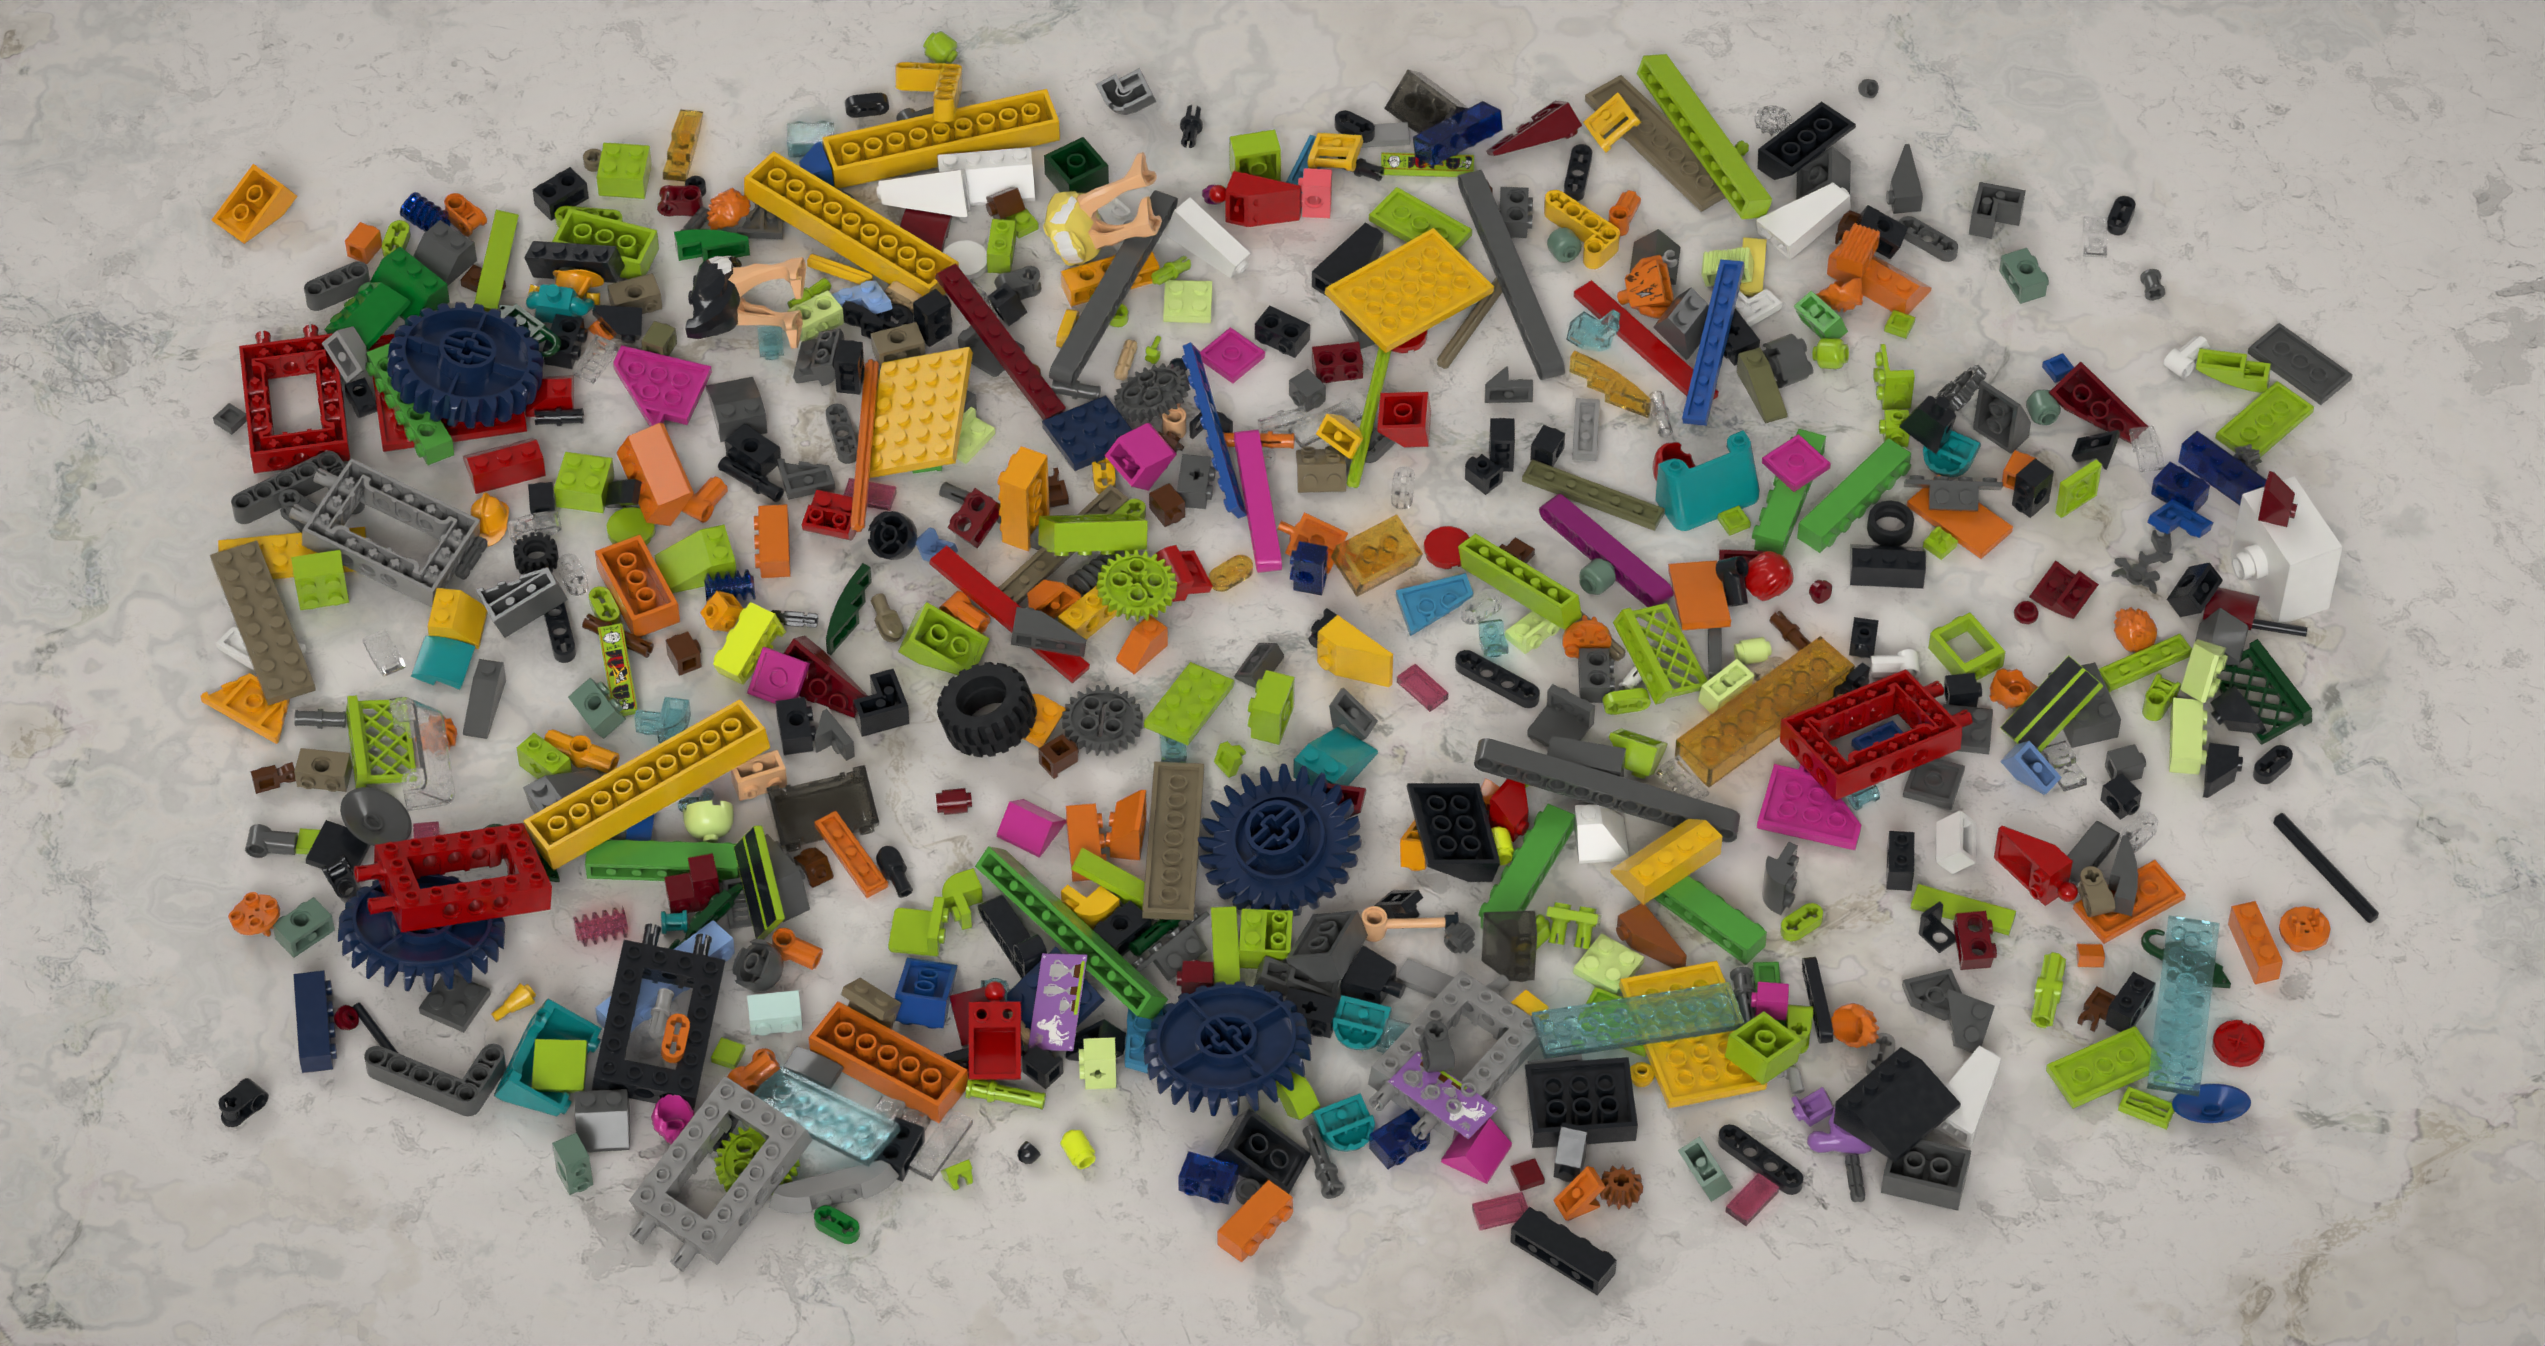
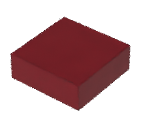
[1510,1158,1545,1191]

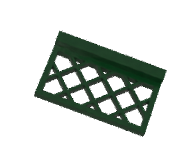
[2217,639,2312,745]

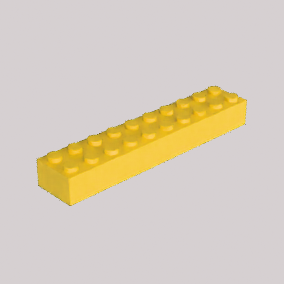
[822,89,1060,189]
[744,151,959,296]
[523,699,770,870]

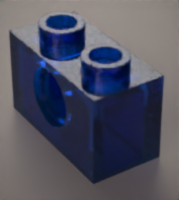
[2151,462,2210,512]
[1290,541,1328,596]
[1369,1108,1430,1169]
[1178,1151,1238,1205]

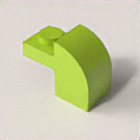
[942,868,983,930]
[1275,1070,1321,1120]

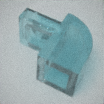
[1566,310,1620,351]
[634,697,691,743]

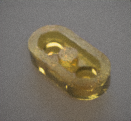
[1209,555,1253,592]

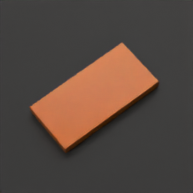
[1907,474,2013,559]
[1668,560,1731,630]
[2073,860,2186,944]

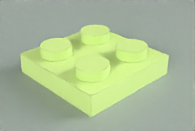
[1163,280,1212,323]
[1573,933,1644,995]

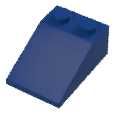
[895,957,958,1029]

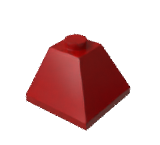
[525,375,574,417]
[1489,779,1529,843]

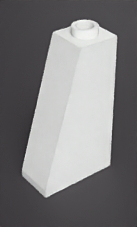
[877,169,972,217]
[1756,183,1851,260]
[1165,197,1251,278]
[1936,1046,2001,1148]

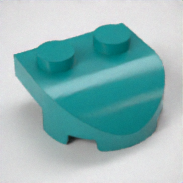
[1923,431,1981,477]
[1333,995,1392,1050]
[1312,1093,1375,1152]

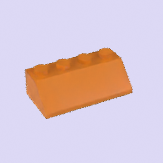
[1827,243,1932,315]
[616,423,694,526]

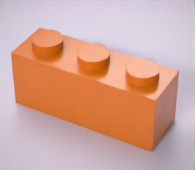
[754,504,790,578]
[1066,803,1107,882]
[2228,901,2283,984]
[1217,1180,1293,1262]

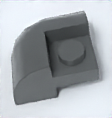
[1096,68,1157,115]

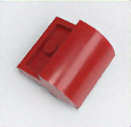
[801,490,857,541]
[1155,545,1213,602]

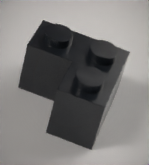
[853,668,909,737]

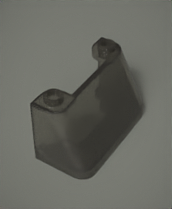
[765,765,879,852]

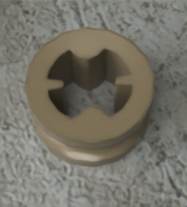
[583,149,602,172]

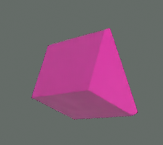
[997,799,1066,858]
[1441,1118,1512,1184]

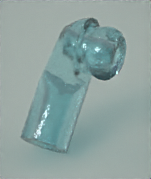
[678,788,714,812]

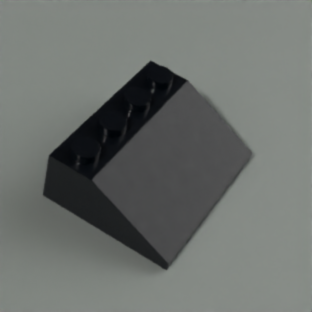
[1406,783,1500,882]
[1834,1047,1961,1162]
[1525,1057,1638,1148]

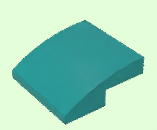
[411,636,475,690]

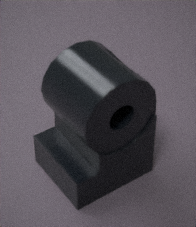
[345,377,377,418]

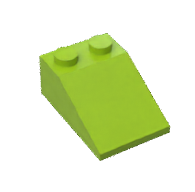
[654,524,737,594]
[898,602,990,675]

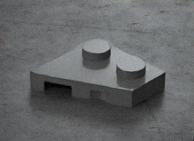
[737,204,783,239]
[777,458,835,500]
[1945,989,1995,1053]

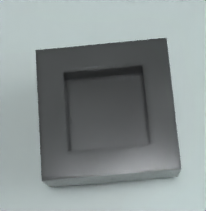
[213,403,247,435]

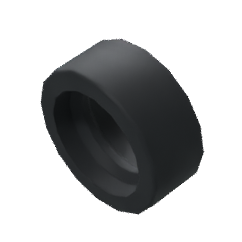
[1867,500,1914,546]

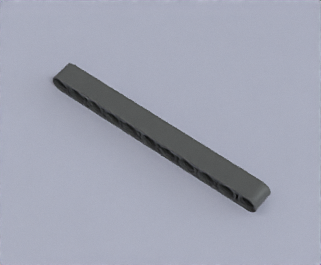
[1457,170,1565,380]
[1049,190,1178,386]
[1474,738,1740,842]

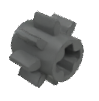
[2230,444,2262,475]
[1444,922,1475,954]

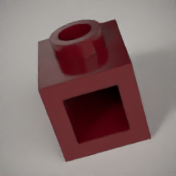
[1177,960,1214,994]

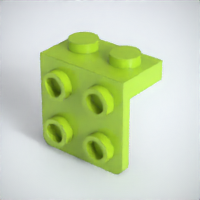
[1873,344,1915,410]
[888,896,949,956]

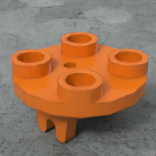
[1562,615,1612,658]
[228,892,280,937]
[2279,906,2331,952]

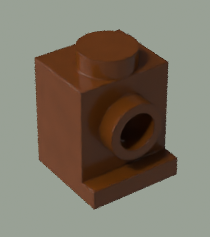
[1038,734,1079,779]

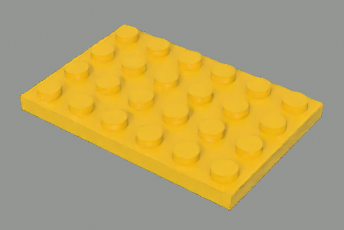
[1325,228,1495,353]
[869,347,973,478]
[1619,961,1767,1109]

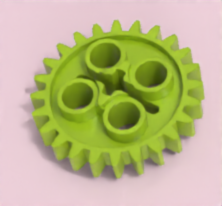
[1096,550,1177,622]
[714,1127,800,1195]

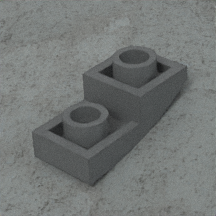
[783,1046,844,1089]

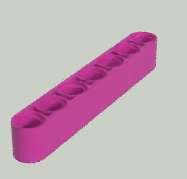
[1234,430,1282,573]

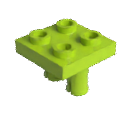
[1546,902,1602,949]

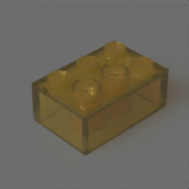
[1331,514,1423,597]

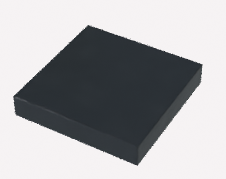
[306,820,370,870]

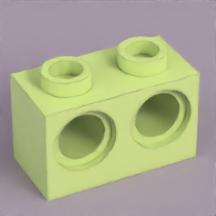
[787,290,844,341]
[1698,659,1754,717]

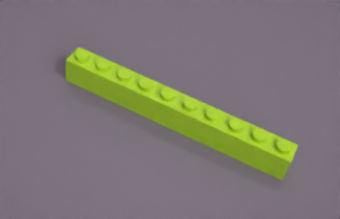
[1637,54,1772,219]

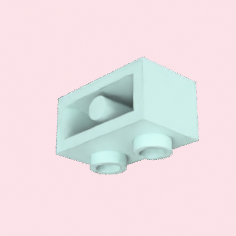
[747,990,803,1036]

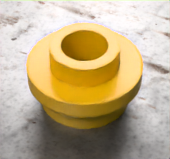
[1630,1062,1655,1087]

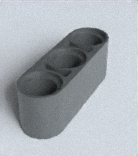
[304,261,370,311]
[2067,821,2120,883]

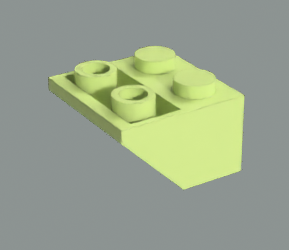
[2180,639,2228,703]

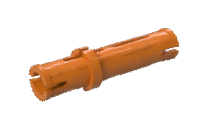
[1223,431,1295,450]

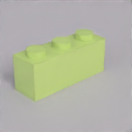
[2169,698,2208,775]

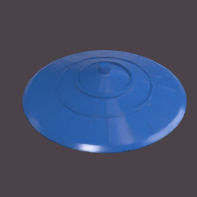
[2172,1084,2251,1123]

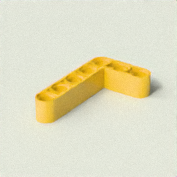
[895,62,962,122]

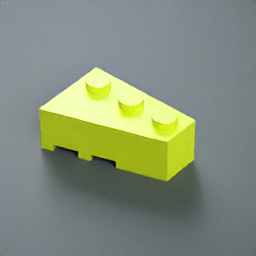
[713,602,786,685]

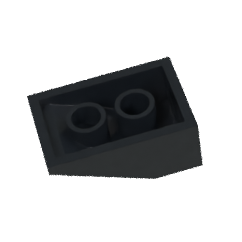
[1213,1108,1311,1194]

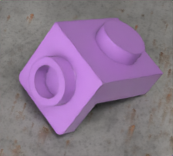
[1791,1087,1834,1127]

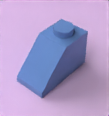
[2000,740,2062,795]

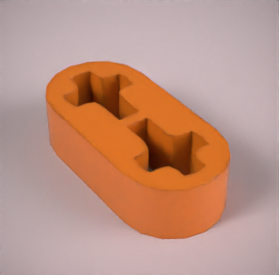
[661,1013,690,1063]

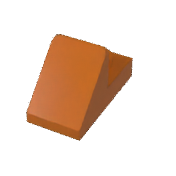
[1553,1166,1606,1221]

